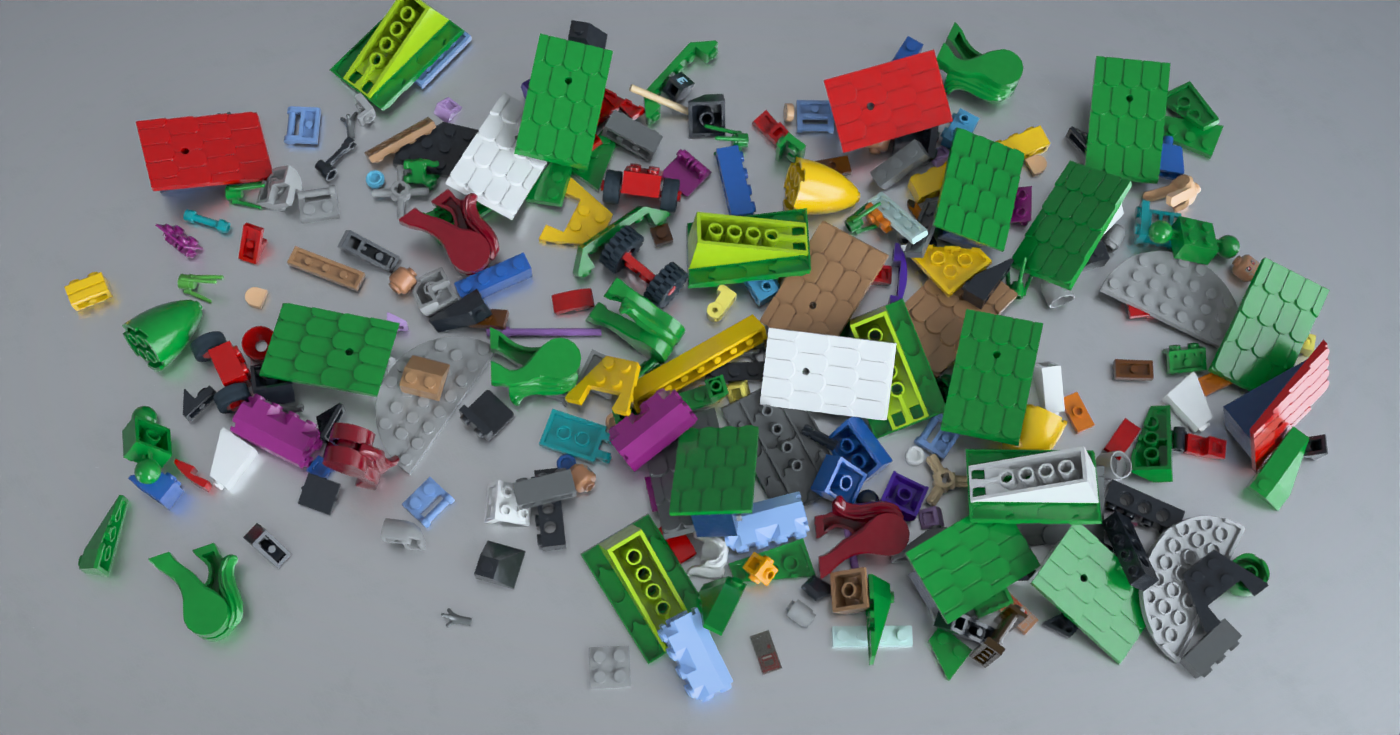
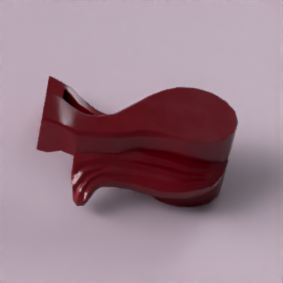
[399,189,500,277]
[322,423,400,490]
[814,495,910,579]

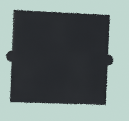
[298,473,341,515]

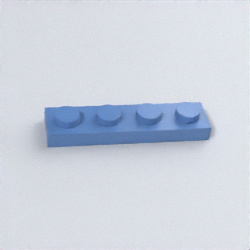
[414,32,472,89]

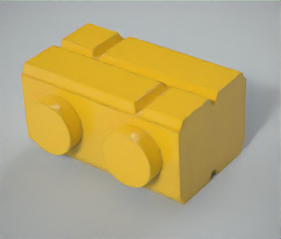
[64,272,113,311]

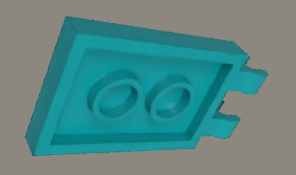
[539,409,613,464]

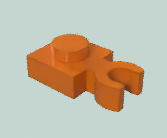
[865,202,892,234]

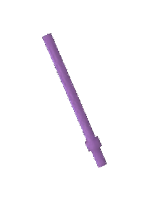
[486,326,601,338]

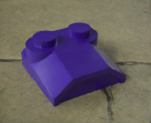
[880,471,929,521]

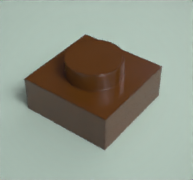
[650,223,673,248]

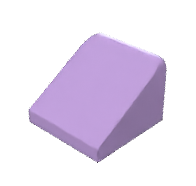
[434,97,462,123]
[931,146,949,167]
[387,312,409,331]
[918,506,944,530]

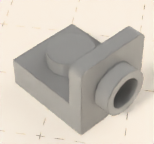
[354,92,376,126]

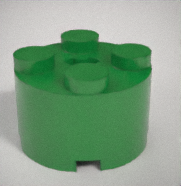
[1229,553,1270,597]

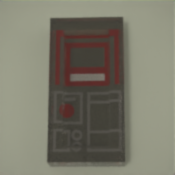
[749,630,782,675]

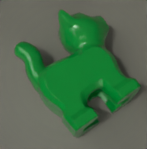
[404,158,440,190]

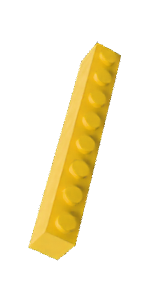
[907,125,1051,204]
[630,314,768,414]

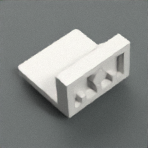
[484,480,531,526]

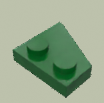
[928,628,972,681]

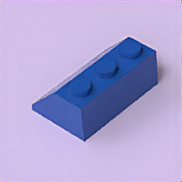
[828,417,893,484]

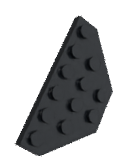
[393,122,479,178]

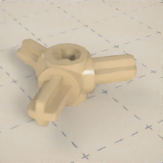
[926,454,968,506]

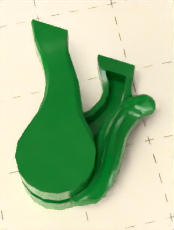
[936,22,1023,102]
[586,278,686,364]
[490,327,581,406]
[148,543,244,642]

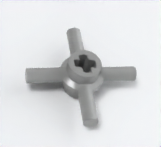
[372,165,429,219]

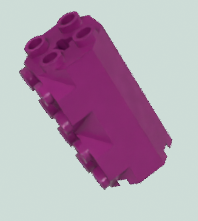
[609,388,698,472]
[230,394,323,469]

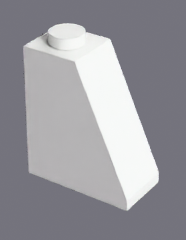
[1033,361,1065,415]
[1162,371,1213,434]
[209,427,258,491]

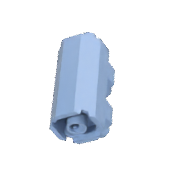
[724,491,810,554]
[657,607,733,702]

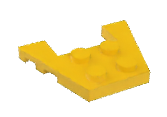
[539,178,613,246]
[565,355,641,417]

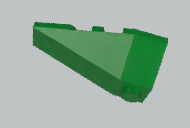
[1131,405,1173,482]
[1246,426,1309,511]
[78,495,128,577]
[865,574,894,665]
[698,576,747,636]

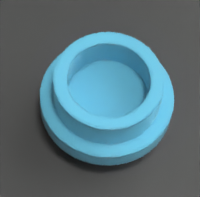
[366,170,385,189]

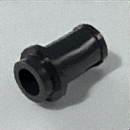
[1171,427,1187,452]

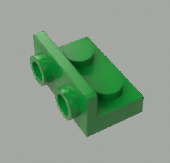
[775,132,806,162]
[1163,343,1207,374]

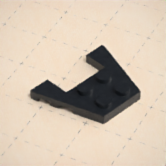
[1182,549,1269,633]

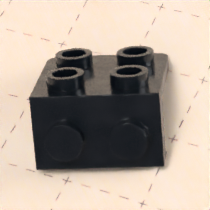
[892,126,940,166]
[459,390,514,442]

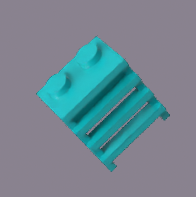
[1133,200,1181,249]

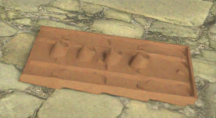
[760,221,889,336]
[905,269,1018,379]

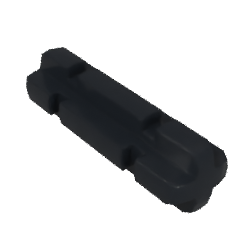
[801,424,838,451]

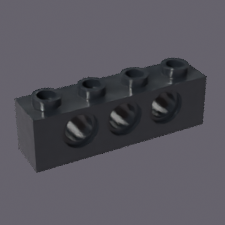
[531,468,566,551]
[1104,479,1185,534]
[1102,511,1159,591]

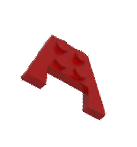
[592,88,645,151]

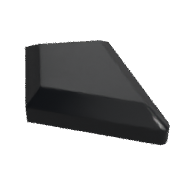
[801,575,831,601]
[1042,613,1079,638]

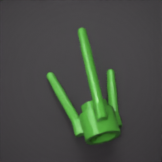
[178,274,224,303]

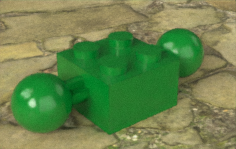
[1148,216,1240,265]
[122,406,172,484]

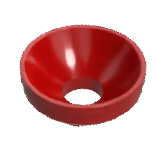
[241,326,273,361]

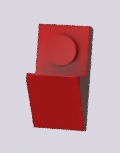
[238,222,267,264]

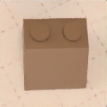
[399,355,450,401]
[830,567,870,615]

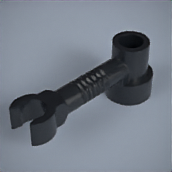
[315,136,357,181]

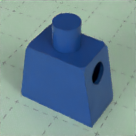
[1159,136,1184,180]

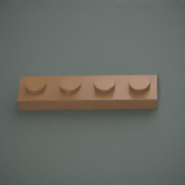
[364,117,436,163]
[287,246,366,292]

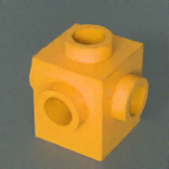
[742,552,778,586]

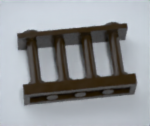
[970,604,1028,668]

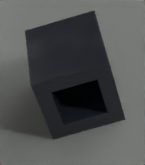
[663,72,695,102]

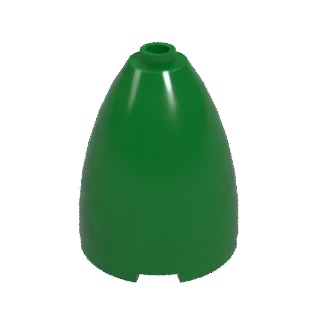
[122,300,203,372]

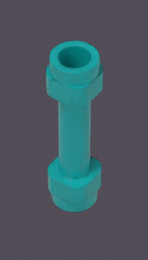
[183,209,231,233]

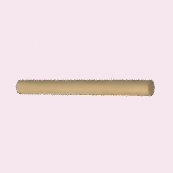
[629,84,688,115]

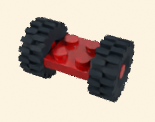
[599,225,688,309]

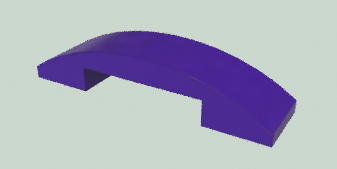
[888,243,907,304]

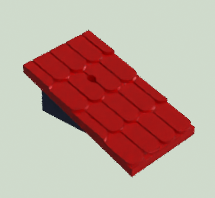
[824,50,953,153]
[136,112,272,193]
[1223,339,1329,473]

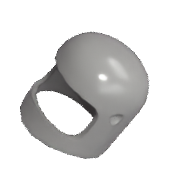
[1041,280,1075,308]
[1096,451,1132,480]

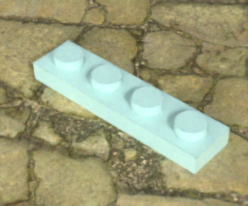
[867,192,928,244]
[832,626,913,648]

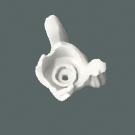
[686,532,729,579]

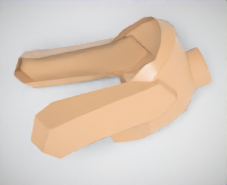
[1141,174,1201,212]

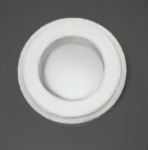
[905,446,925,466]

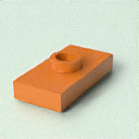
[1198,373,1233,397]
[1064,392,1095,434]

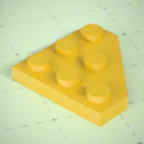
[911,245,992,297]

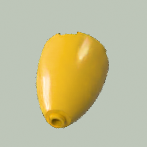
[783,157,860,215]
[1001,404,1068,450]

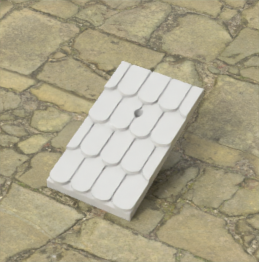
[445,92,548,220]
[760,328,897,420]

